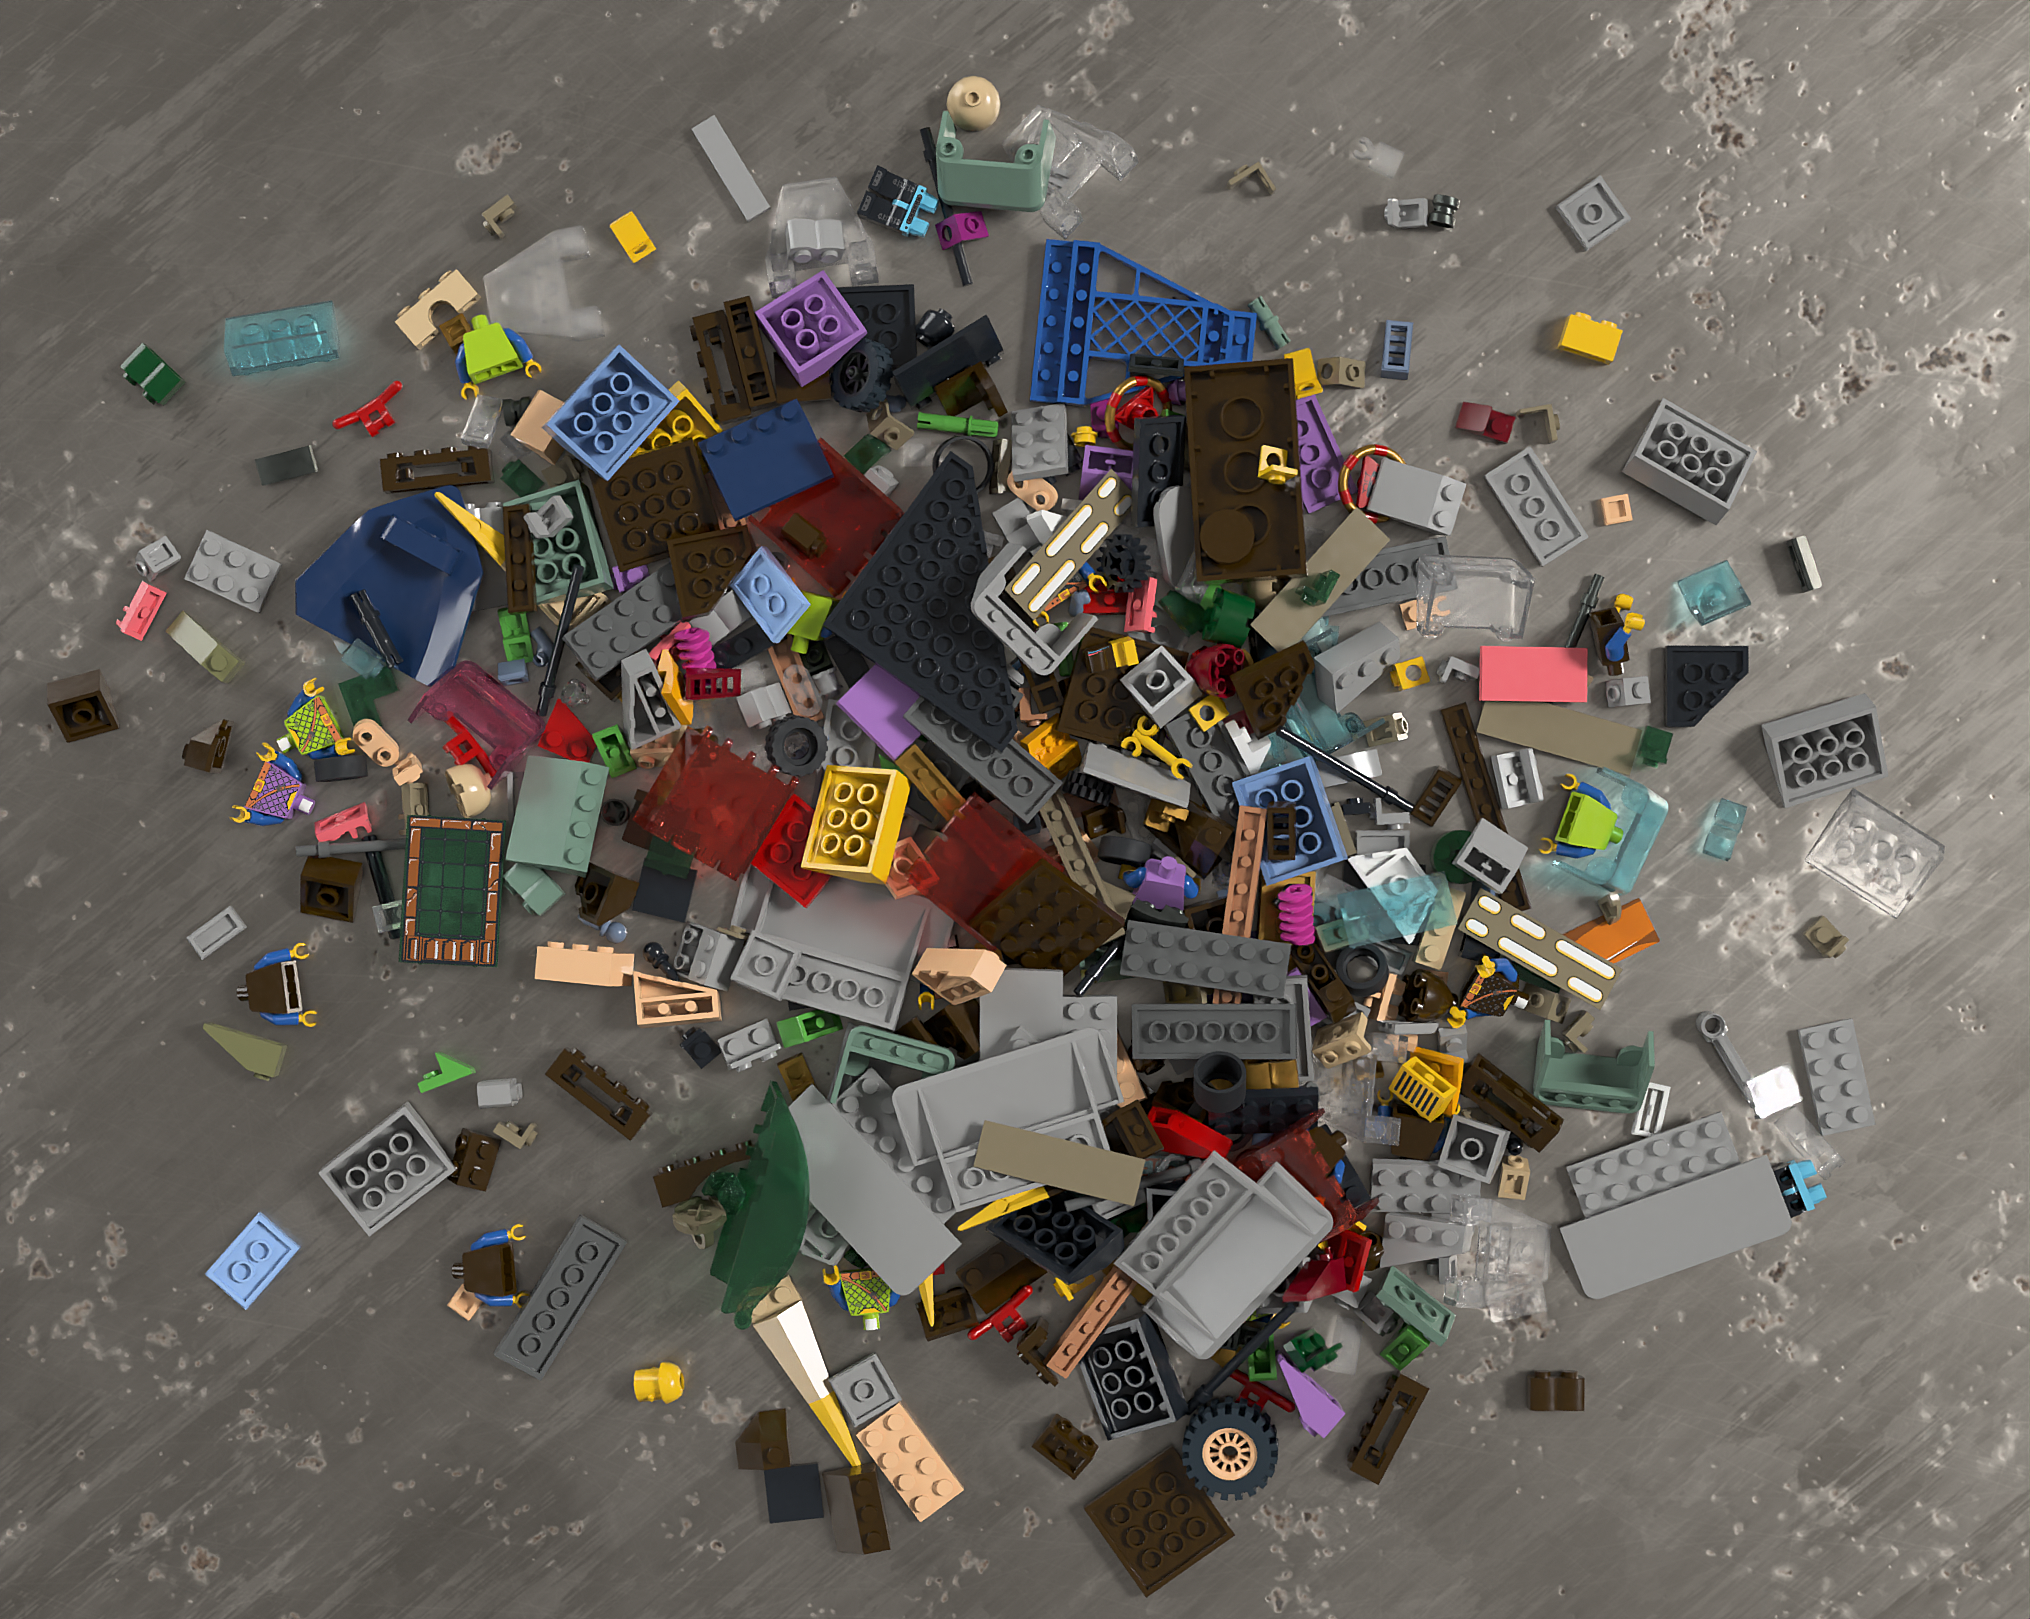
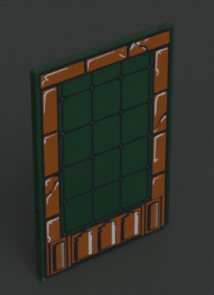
[398,815,506,967]

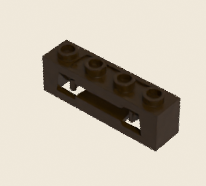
[723,295,778,411]
[689,309,753,425]
[380,444,495,494]
[545,1047,653,1141]
[1460,1053,1564,1153]
[1346,1370,1429,1485]

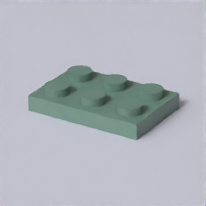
[1376,1266,1456,1347]

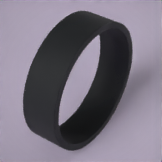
[932,436,994,493]

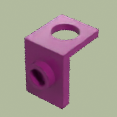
[935,211,989,250]

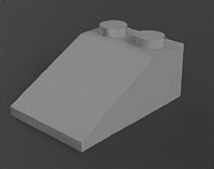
[1366,458,1466,536]

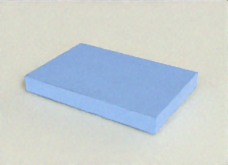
[730,546,811,643]
[205,1212,301,1310]

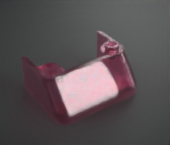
[407,660,546,790]

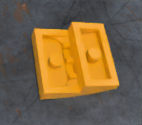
[657,649,694,725]
[1020,713,1082,780]
[1404,1046,1464,1116]

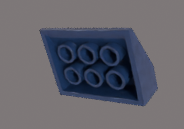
[698,399,834,522]

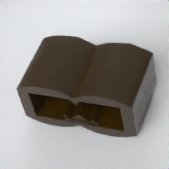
[781,513,828,559]
[1527,1370,1585,1411]

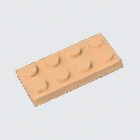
[856,1401,964,1522]

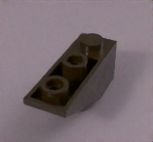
[1290,942,1357,1024]

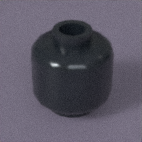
[915,308,955,349]

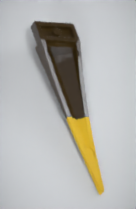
[957,1099,1164,1231]

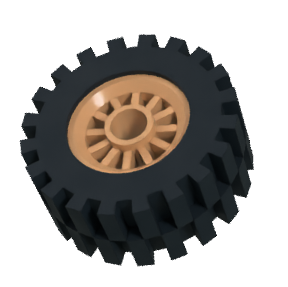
[1182,1396,1279,1501]

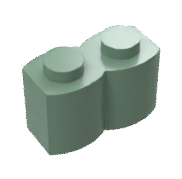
[503,863,565,916]

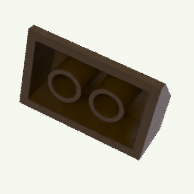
[955,1240,1048,1315]
[822,1462,891,1555]

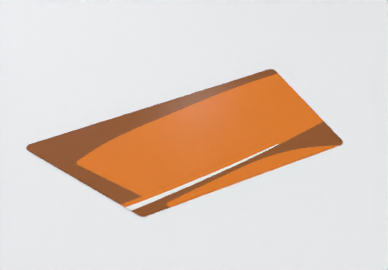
[1562,898,1660,964]

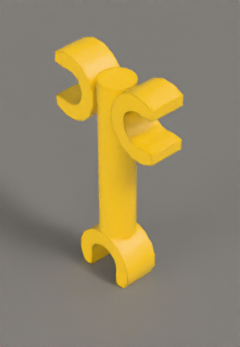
[1121,716,1193,780]

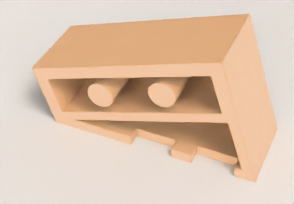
[535,941,634,986]
[912,948,1006,1005]
[633,971,722,1029]

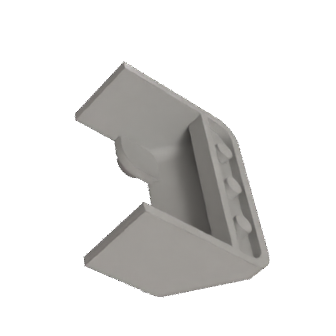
[971,543,1098,675]

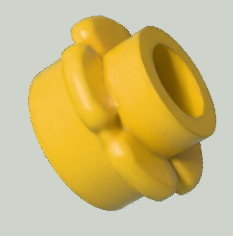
[1071,426,1098,447]

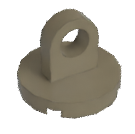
[672,1196,727,1250]

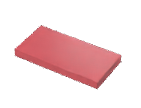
[1479,646,1588,703]

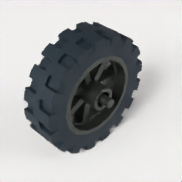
[830,338,893,413]

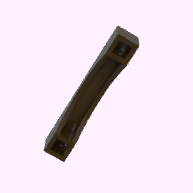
[988,555,1064,714]
[653,1139,772,1208]

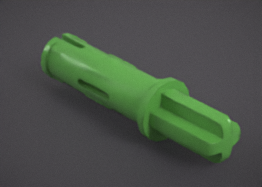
[917,412,998,437]

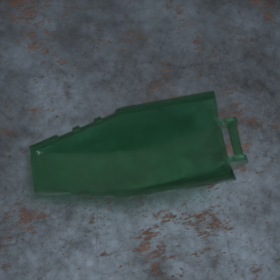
[710,1080,810,1330]

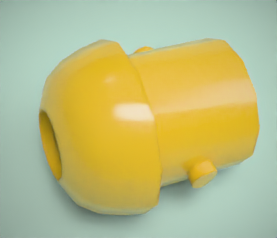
[634,1362,684,1404]

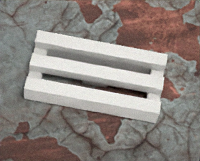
[1631,1082,1671,1137]

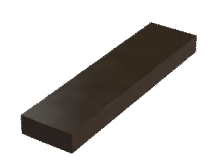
[503,504,537,615]

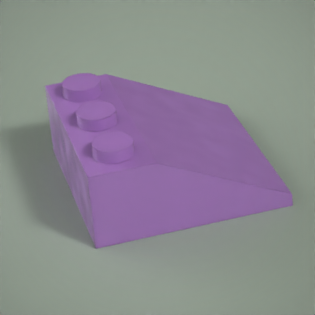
[755,270,867,387]
[836,664,922,761]
[1275,1349,1346,1438]

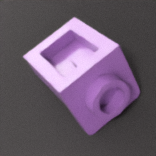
[610,564,650,595]

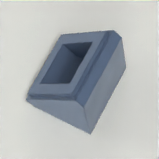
[498,659,530,686]

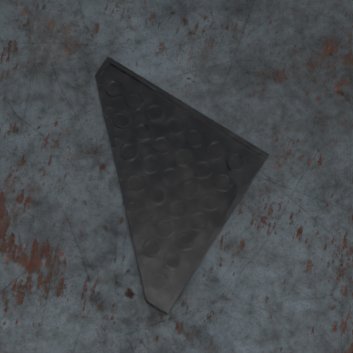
[823,451,1018,754]

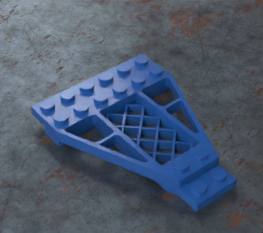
[1030,239,1257,407]

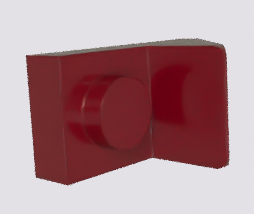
[1455,402,1516,444]

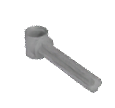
[1696,1011,1764,1108]

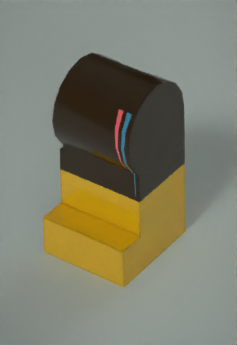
[1083,636,1139,673]

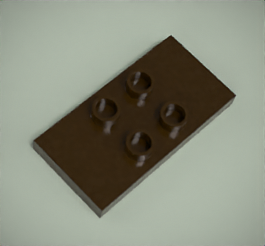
[1184,358,1308,585]

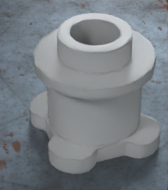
[809,666,843,700]

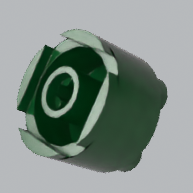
[1202,587,1255,649]
[1430,830,1476,884]

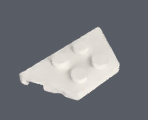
[1347,848,1438,944]

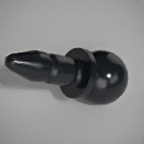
[643,942,679,982]

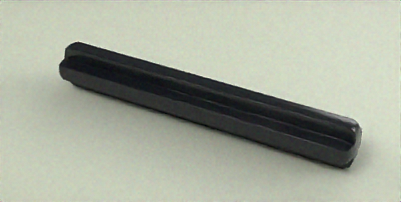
[361,835,403,940]

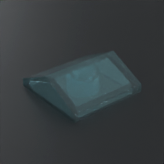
[1678,560,1751,626]

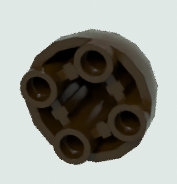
[1398,969,1458,1023]

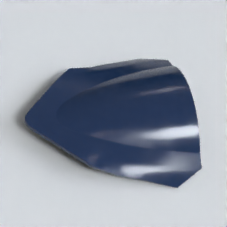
[295,485,483,687]

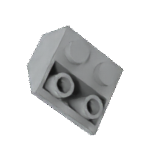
[1452,818,1528,894]
[673,921,745,992]

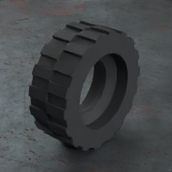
[764,715,828,777]

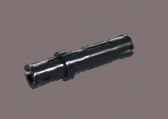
[349,589,404,669]

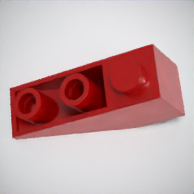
[1147,1106,1233,1159]

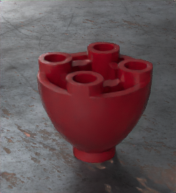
[1186,644,1244,699]

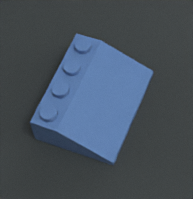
[542,345,679,481]
[1232,756,1348,886]

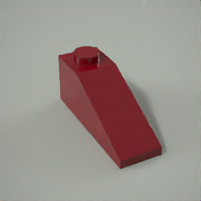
[1282,1253,1347,1302]

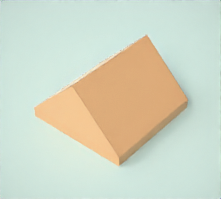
[511,390,565,465]

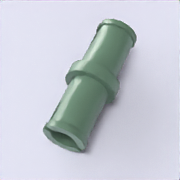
[1247,296,1291,350]

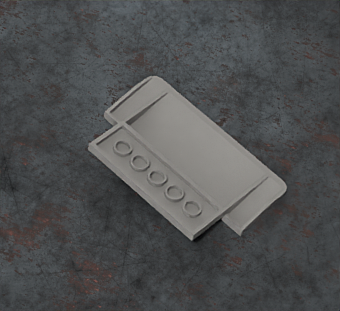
[730,861,956,1031]
[980,968,1117,1121]
[892,1028,1124,1212]
[759,1067,962,1295]
[1560,1111,1792,1299]
[1113,1151,1333,1359]

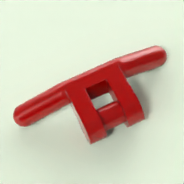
[332,381,402,437]
[442,713,498,778]
[967,1285,1033,1343]
[1229,1369,1295,1413]

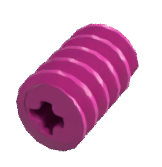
[674,627,718,688]
[1278,884,1315,945]

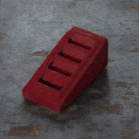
[686,668,741,700]

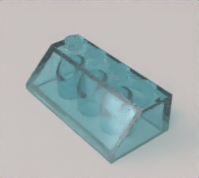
[224,300,340,376]
[1337,871,1458,948]

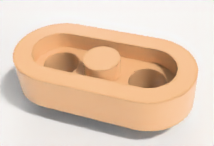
[1007,472,1058,511]
[353,719,399,767]

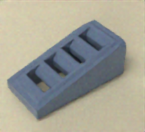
[1381,320,1413,380]

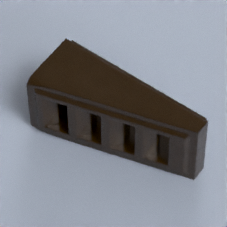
[1409,765,1461,827]
[1267,801,1296,860]

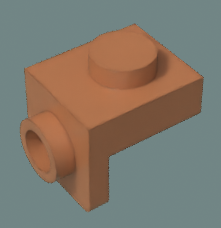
[1015,687,1048,727]

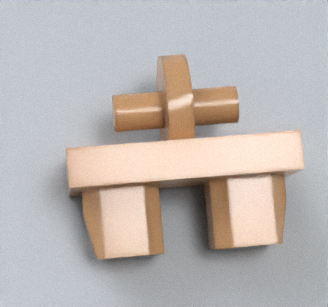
[1363,973,1406,1021]

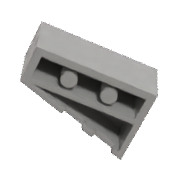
[1313,622,1401,714]
[621,649,682,750]
[1380,1212,1473,1268]

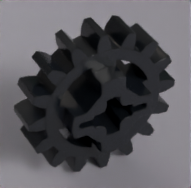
[1096,534,1151,593]

